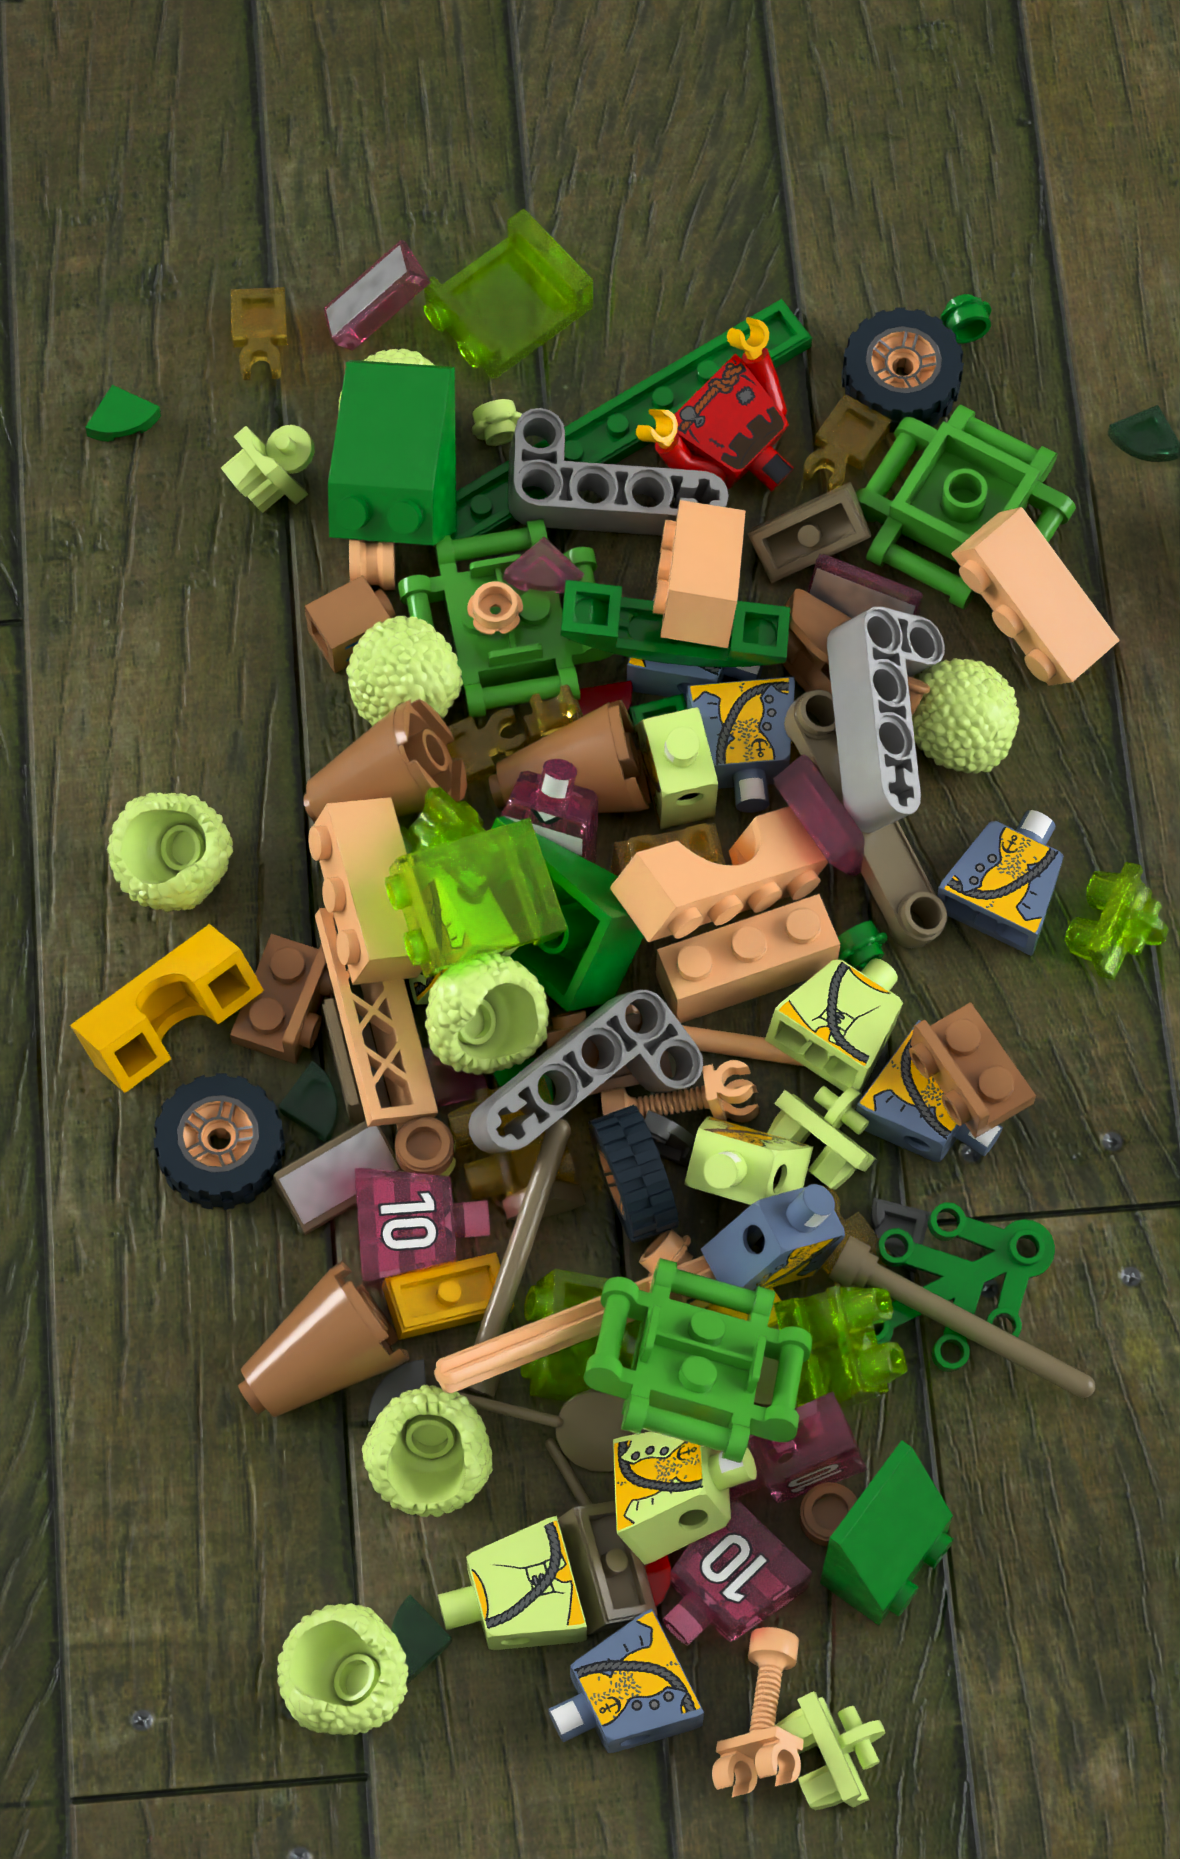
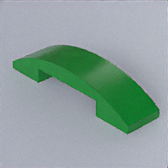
[560,580,790,667]

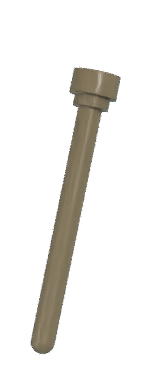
[464,1119,571,1398]
[828,1236,1095,1398]

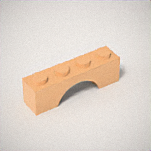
[610,805,833,942]

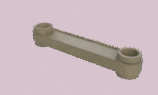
[784,689,947,949]

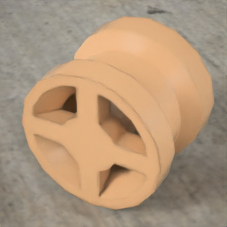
[349,539,396,591]

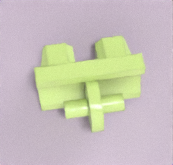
[221,425,315,513]
[767,1086,876,1190]
[775,1691,885,1811]

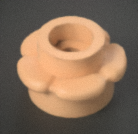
[467,581,523,635]
[639,1229,693,1277]

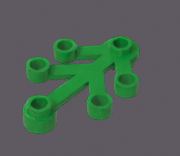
[844,1202,1055,1372]

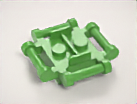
[856,404,1076,610]
[398,519,613,719]
[584,1258,813,1463]

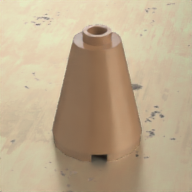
[303,699,467,822]
[489,700,651,817]
[238,1261,410,1417]

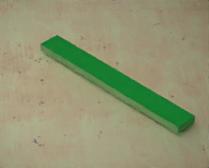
[451,299,812,540]

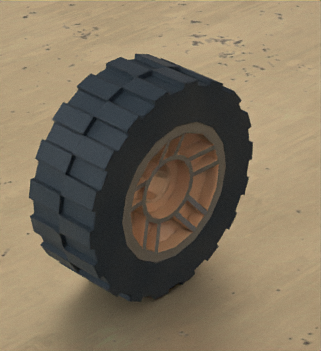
[841,307,964,433]
[153,1073,286,1210]
[588,1105,679,1243]

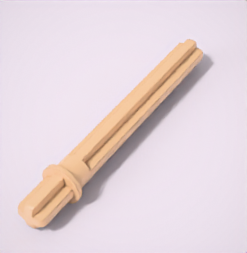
[434,1255,716,1393]

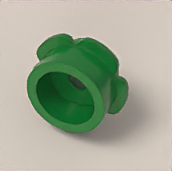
[940,294,991,344]
[838,921,888,970]

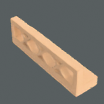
[315,908,438,1131]

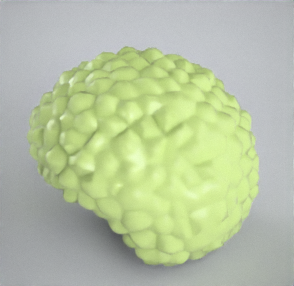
[346,616,463,726]
[912,658,1019,774]
[107,793,233,912]
[425,954,549,1075]
[362,1385,493,1517]
[277,1603,408,1735]

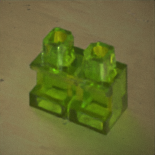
[774,1286,908,1414]

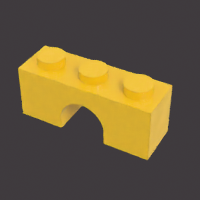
[70,924,264,1093]

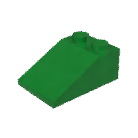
[328,360,456,546]
[470,816,644,1012]
[820,1440,954,1625]

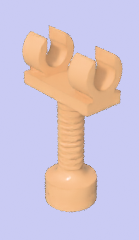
[601,1060,760,1123]
[712,1627,804,1797]

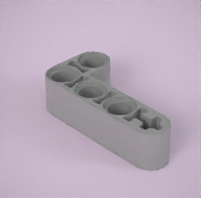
[508,408,729,536]
[827,606,945,833]
[468,990,703,1154]

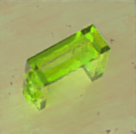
[423,208,593,380]
[385,818,567,978]

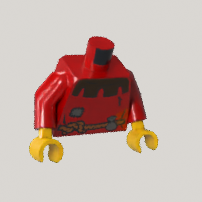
[636,317,794,492]

